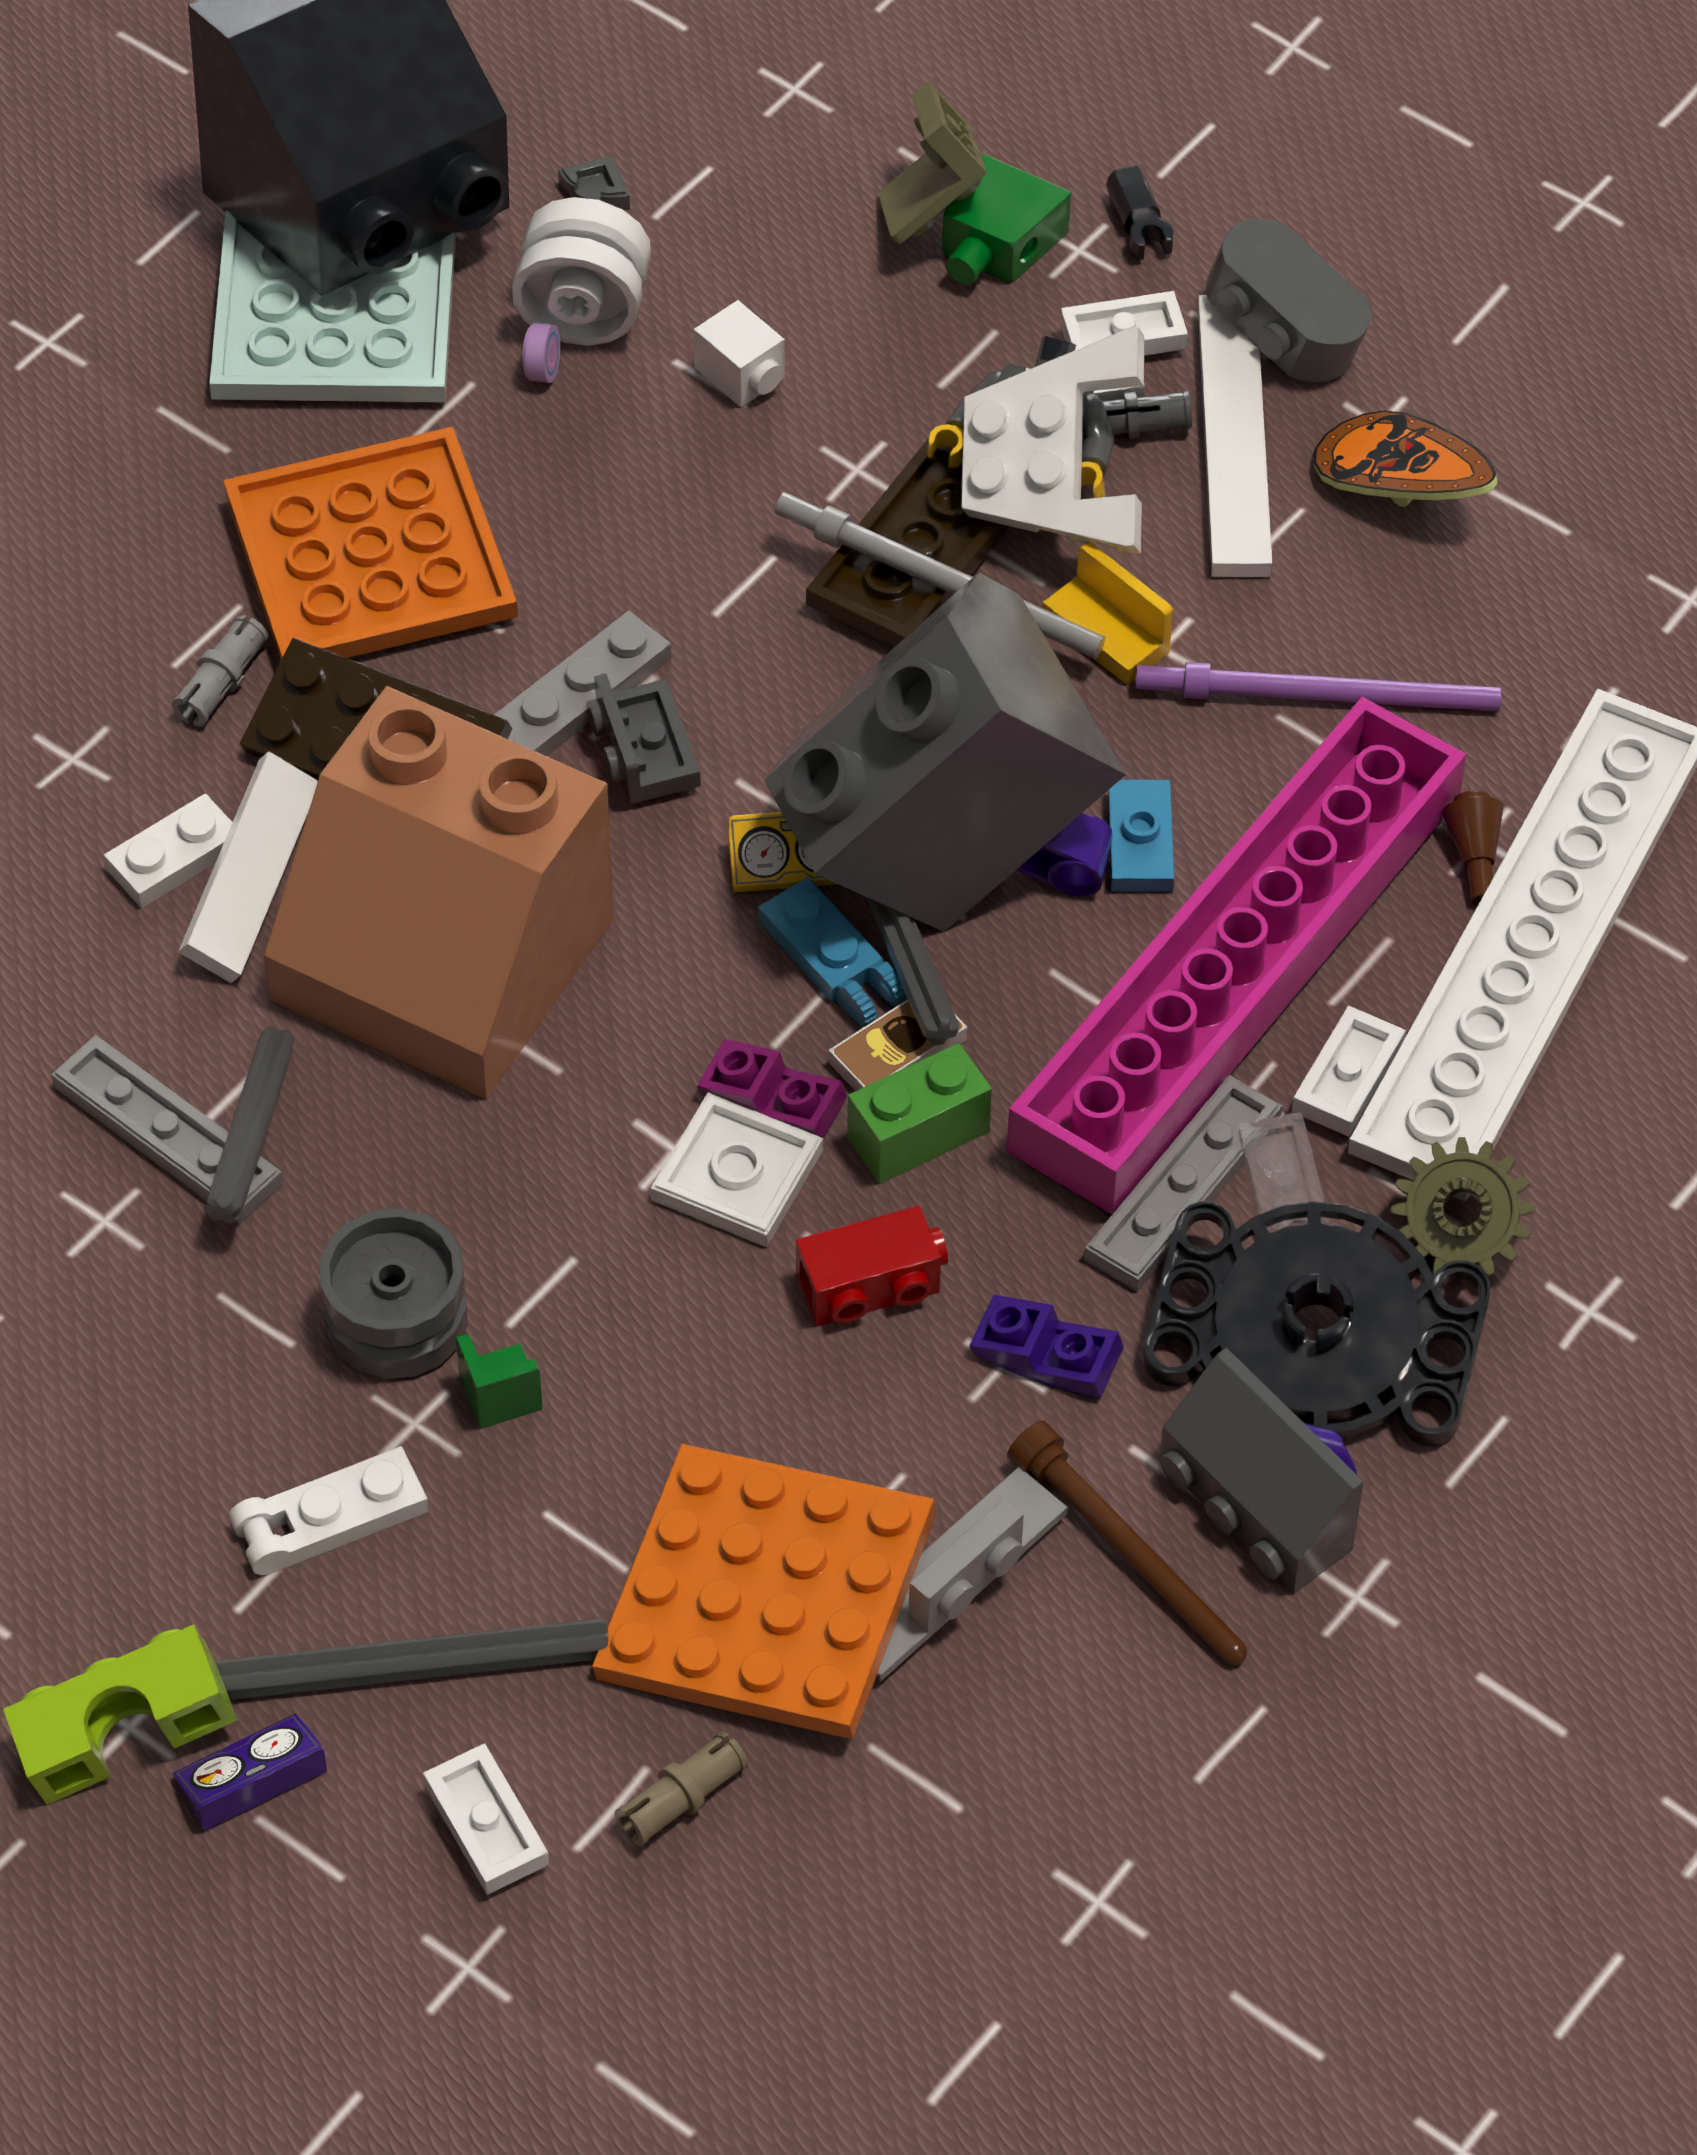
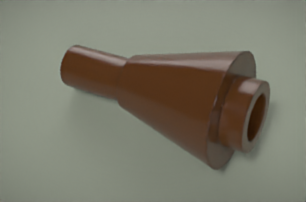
[1442,790,1504,905]

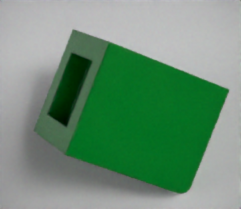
[456,1333,543,1429]

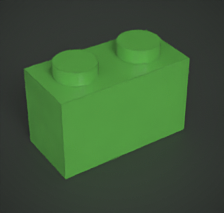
[847,1043,992,1184]

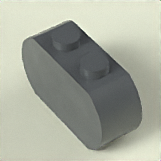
[1205,219,1371,383]

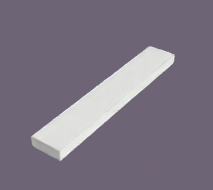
[1198,295,1272,577]

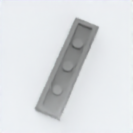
[51,1035,283,1225]
[1084,1075,1282,1292]

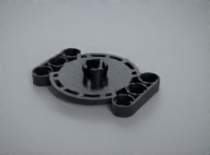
[1144,1201,1490,1446]

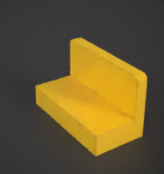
[1042,541,1173,685]

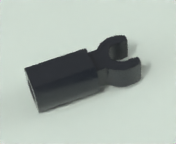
[1106,165,1174,261]

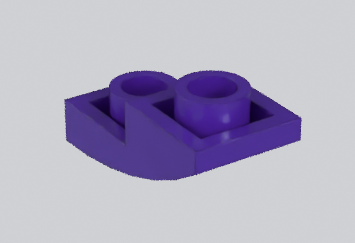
[969,1295,1124,1399]

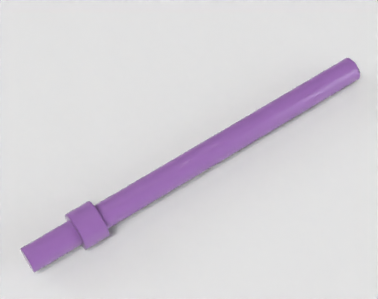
[1135,662,1501,712]

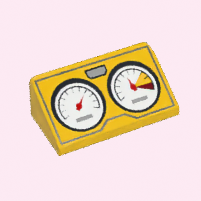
[727,812,839,893]

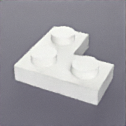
[1060,291,1188,401]

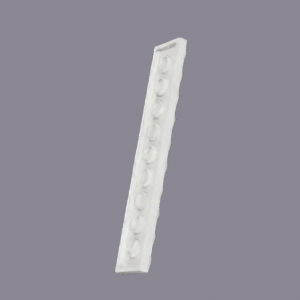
[1348,688,1697,1202]

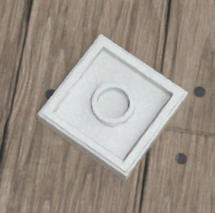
[651,1092,823,1248]

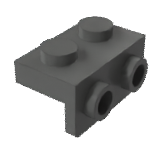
[587,674,701,804]

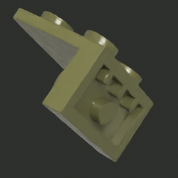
[879,81,987,244]

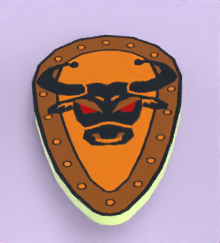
[1313,410,1498,507]

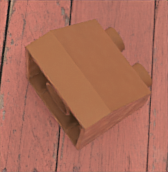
[264,686,613,1100]

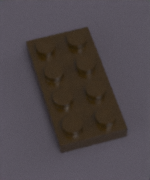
[806,438,1009,647]
[239,638,512,781]

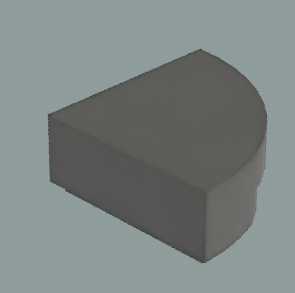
[558,156,630,210]

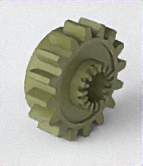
[1391,1137,1535,1281]

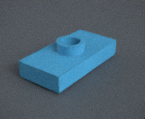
[1108,780,1174,892]

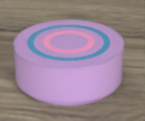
[522,323,560,383]

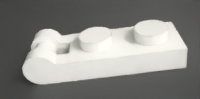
[228,1446,429,1575]

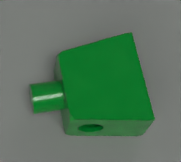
[942,152,1071,285]

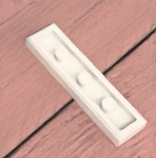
[178,751,318,983]

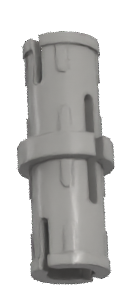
[172,615,269,727]

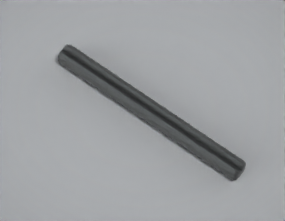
[215,1618,609,1700]

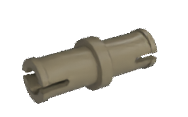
[614,1731,748,1847]

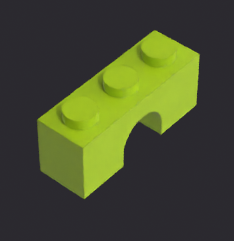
[3,1624,238,1805]

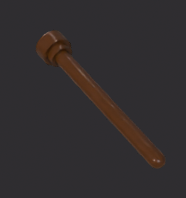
[1007,1420,1247,1665]

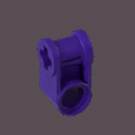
[1016,813,1113,897]

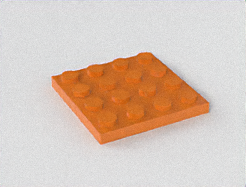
[223,427,518,661]
[592,1444,937,1740]

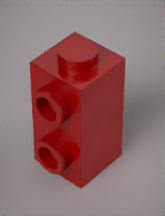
[796,1205,948,1327]

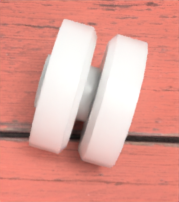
[512,197,651,346]

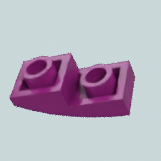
[697,1038,847,1138]

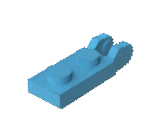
[758,877,907,1027]

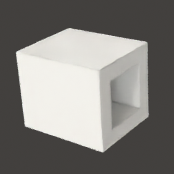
[694,300,785,407]

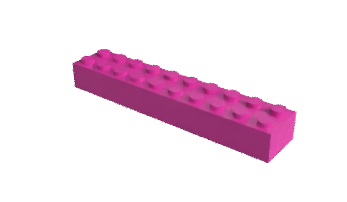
[1007,697,1466,1215]

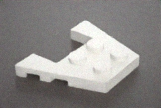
[962,327,1144,555]

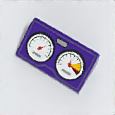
[172,1713,327,1832]

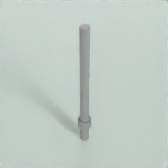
[775,492,1105,659]

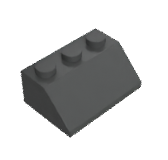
[1159,1348,1364,1595]

